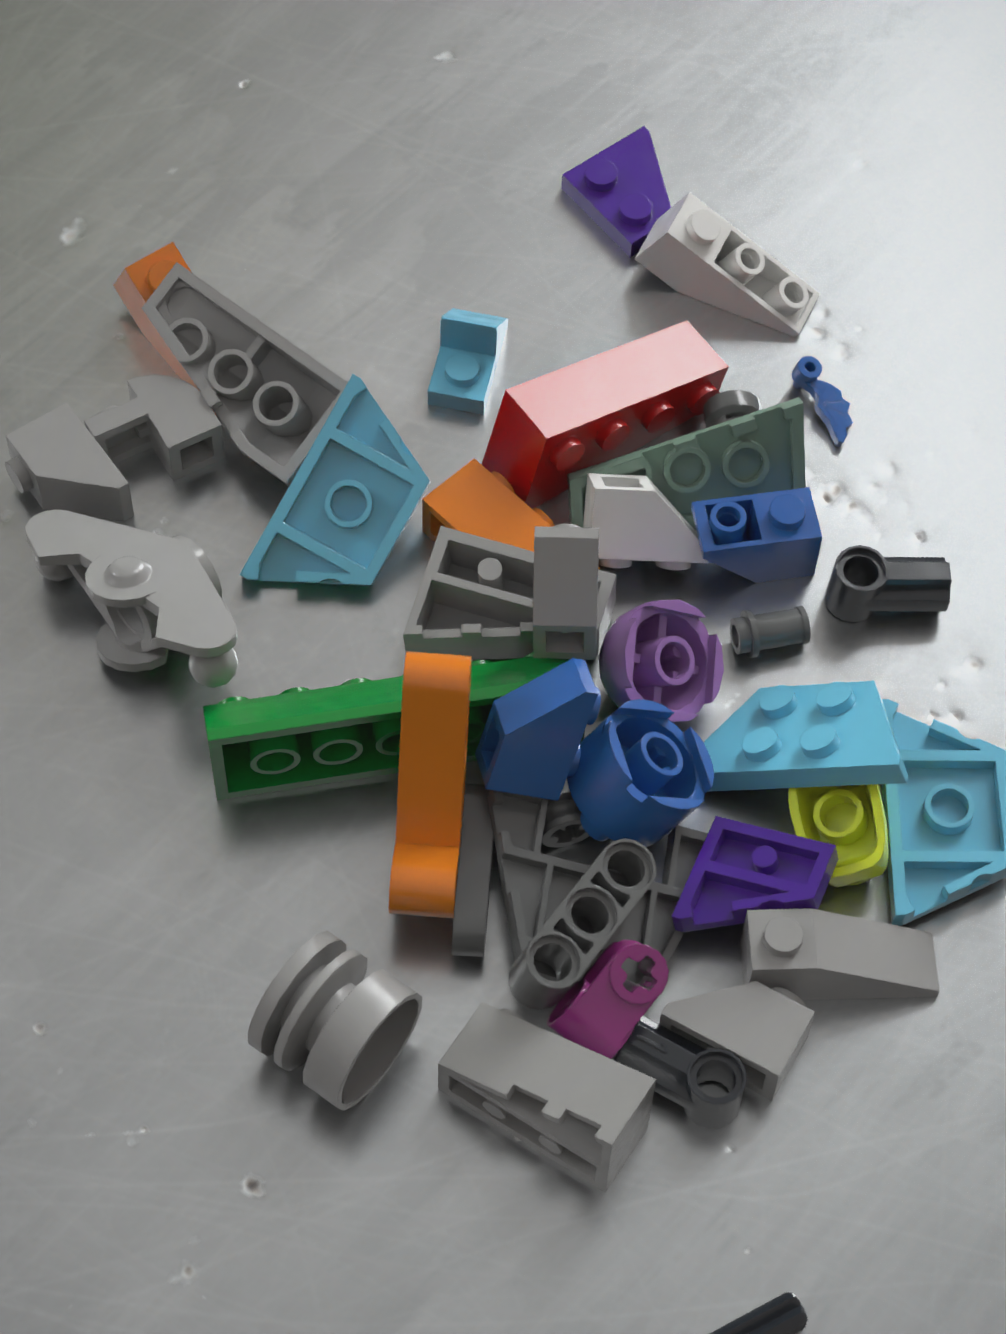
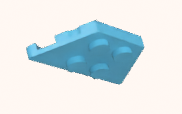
[239,374,431,586]
[703,681,908,791]
[881,699,1006,926]

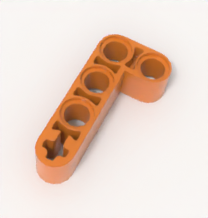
[389,651,472,919]

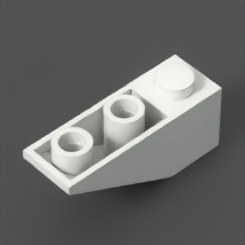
[635,192,820,337]

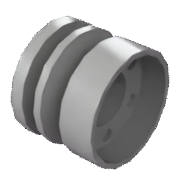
[248,930,423,1111]

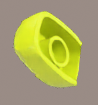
[788,784,889,888]

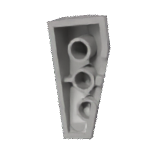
[142,262,348,486]

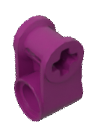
[547,939,669,1059]

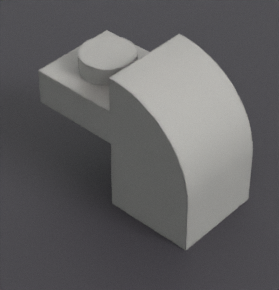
[84,374,225,481]

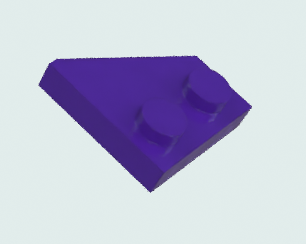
[561,126,671,258]
[671,816,838,932]

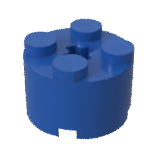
[567,699,714,847]

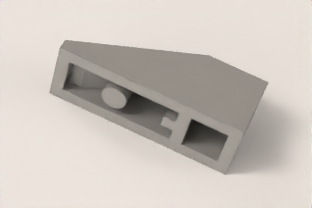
[740,908,940,1000]

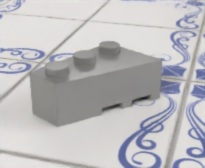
[403,526,617,660]
[438,1002,656,1193]

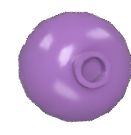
[598,599,724,723]

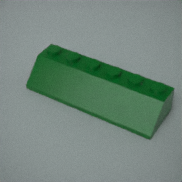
[203,652,585,801]

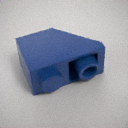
[691,487,822,583]
[475,658,601,801]

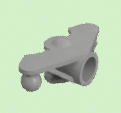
[25,509,238,688]

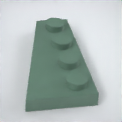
[567,397,806,527]

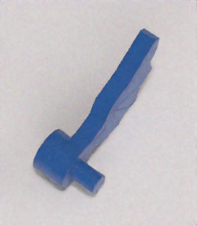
[791,356,853,447]

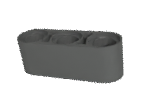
[508,839,656,1010]

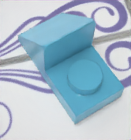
[428,308,508,415]

